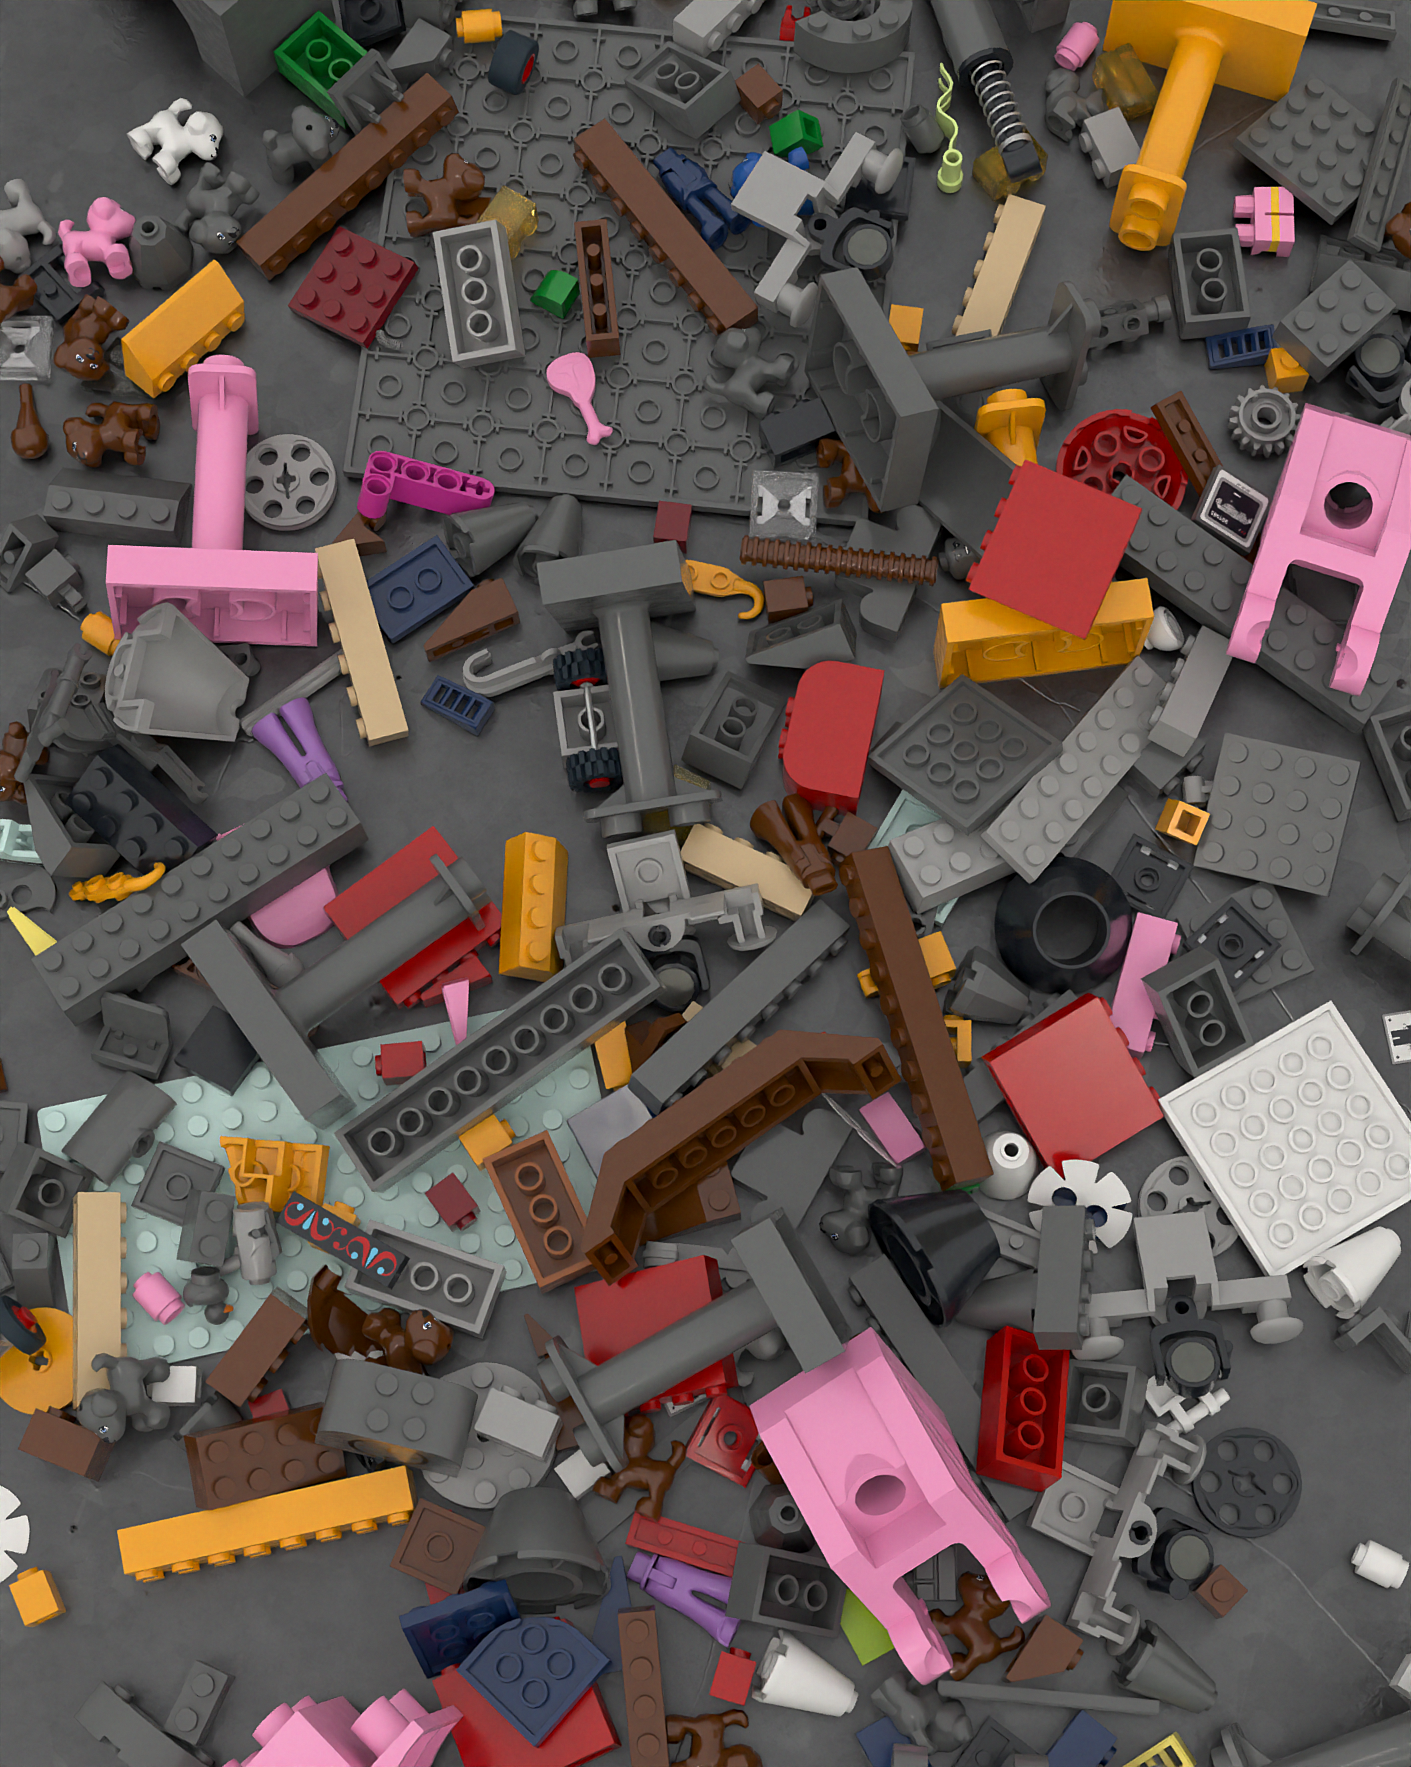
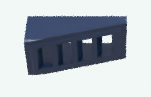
[1205,324,1277,369]
[420,675,495,736]

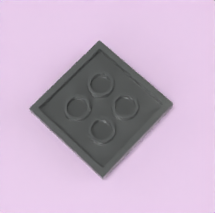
[1175,882,1315,1004]

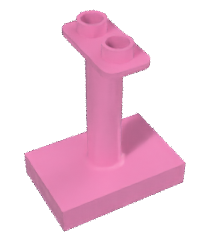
[106,355,318,646]

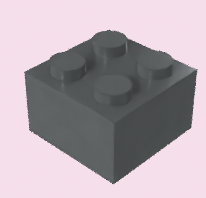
[1064,1359,1149,1447]

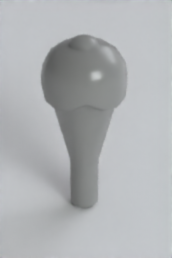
[230,921,304,988]

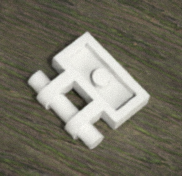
[1145,1375,1230,1434]

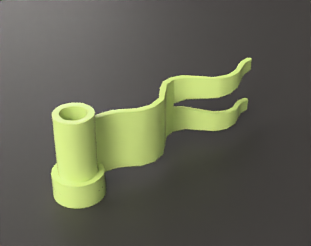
[935,63,963,193]

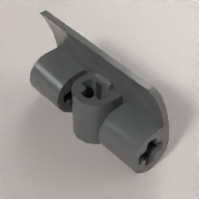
[61,1071,177,1186]

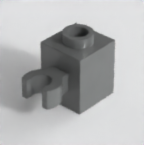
[25,549,87,613]

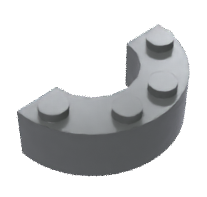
[794,0,913,73]

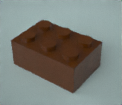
[205,1286,309,1407]

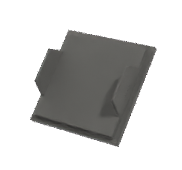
[1287,564,1357,625]
[737,1346,804,1407]

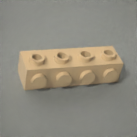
[680,823,814,922]

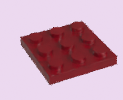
[288,226,419,349]

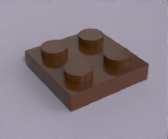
[390,1498,486,1594]

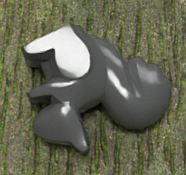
[1044,68,1104,142]

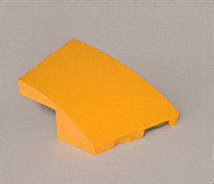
[220,1136,330,1213]

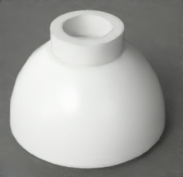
[1144,606,1184,651]

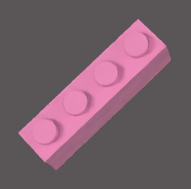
[1109,912,1181,1060]

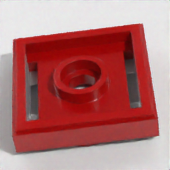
[685,1395,762,1488]

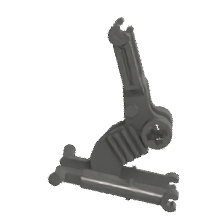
[14,643,208,804]

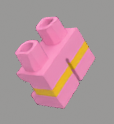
[1233,187,1295,257]

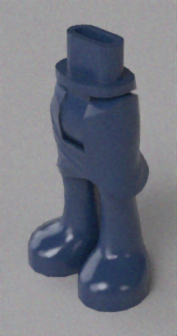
[653,148,752,252]

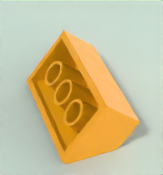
[121,260,245,398]
[499,832,568,982]

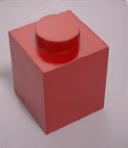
[375,1041,427,1086]
[709,1647,757,1706]

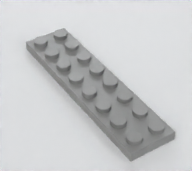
[980,655,1166,884]

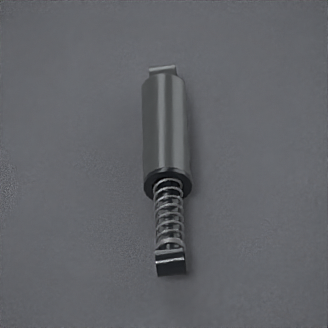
[930,0,1042,184]

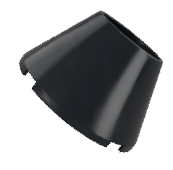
[994,856,1132,994]
[868,1189,1001,1329]

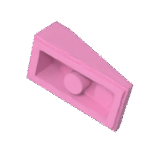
[441,977,469,1045]
[859,1092,926,1166]

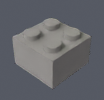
[474,1385,563,1464]

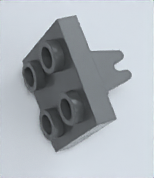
[327,49,405,135]

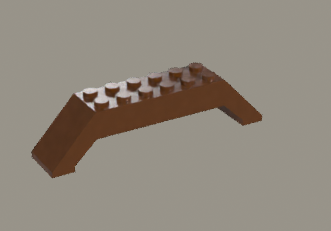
[580,1029,902,1286]

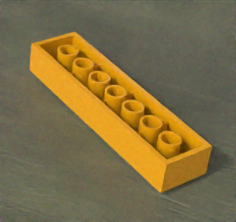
[117,1465,418,1583]

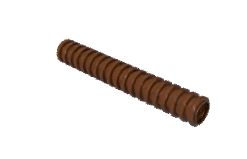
[740,535,938,586]

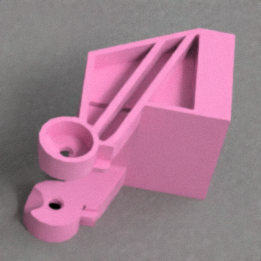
[1226,403,1411,697]
[750,1327,1051,1685]

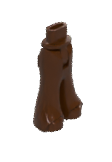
[750,793,838,896]

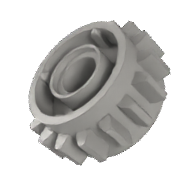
[1228,385,1301,458]

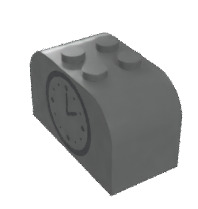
[315,1359,478,1478]

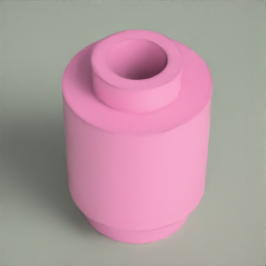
[1054,22,1099,71]
[132,1272,185,1325]

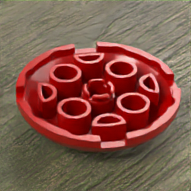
[1055,409,1188,510]

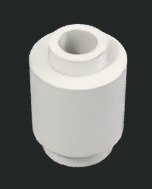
[1351,1540,1409,1589]

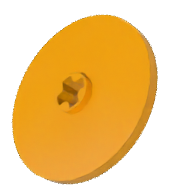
[0,1307,73,1415]

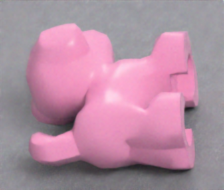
[58,197,136,287]

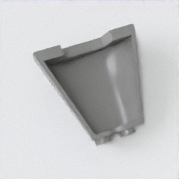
[105,602,249,742]

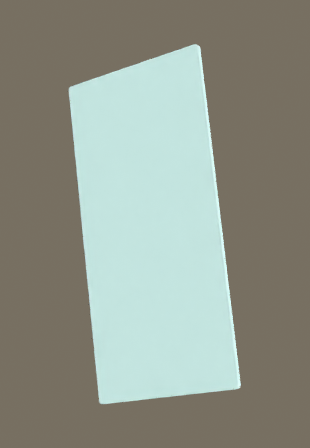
[37,1009,602,1364]

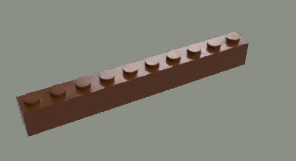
[839,846,994,1191]

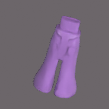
[251,698,348,802]
[626,1551,742,1648]

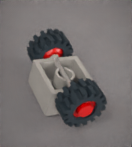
[553,647,624,793]

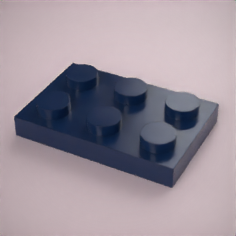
[366,535,475,644]

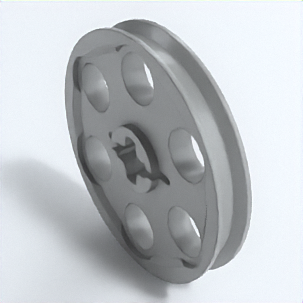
[245,434,337,531]
[1137,1156,1239,1258]

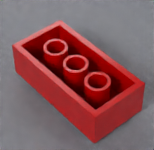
[976,1326,1070,1492]

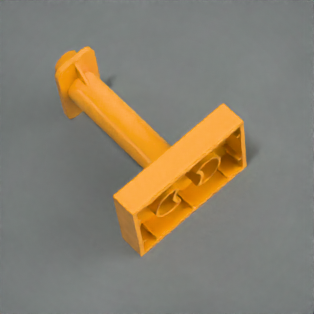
[1102,0,1318,251]
[933,389,1154,688]

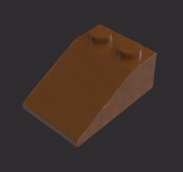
[639,1160,741,1247]

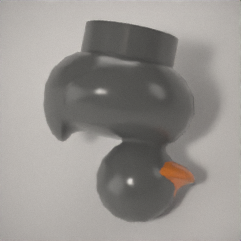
[183,1266,234,1325]

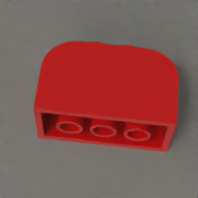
[778,661,885,816]

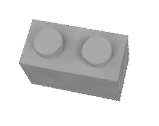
[1079,107,1140,189]

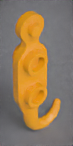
[685,560,765,619]
[69,862,165,903]

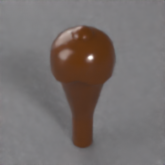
[10,383,49,459]

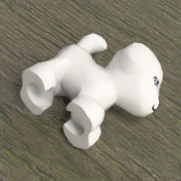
[127,98,224,185]

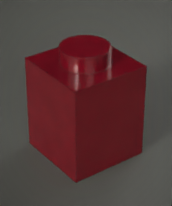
[653,500,692,554]
[425,1172,481,1232]

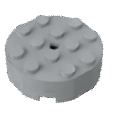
[421,1362,558,1512]

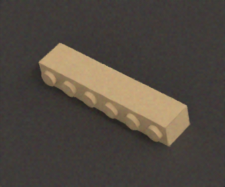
[951,194,1046,336]
[315,539,409,747]
[73,1192,127,1411]

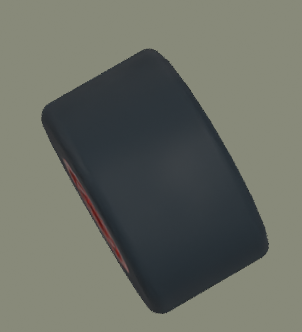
[488,30,539,96]

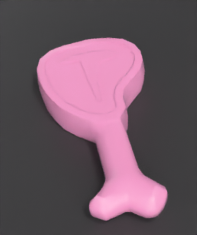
[546,352,613,446]

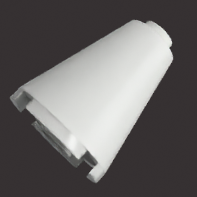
[979,1131,1040,1200]
[1303,1227,1401,1319]
[752,1629,858,1717]

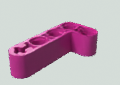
[357,451,495,519]

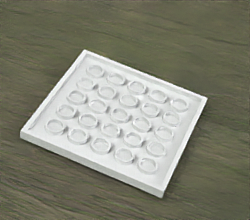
[1158,1001,1411,1277]

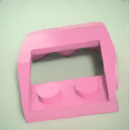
[216,825,339,949]

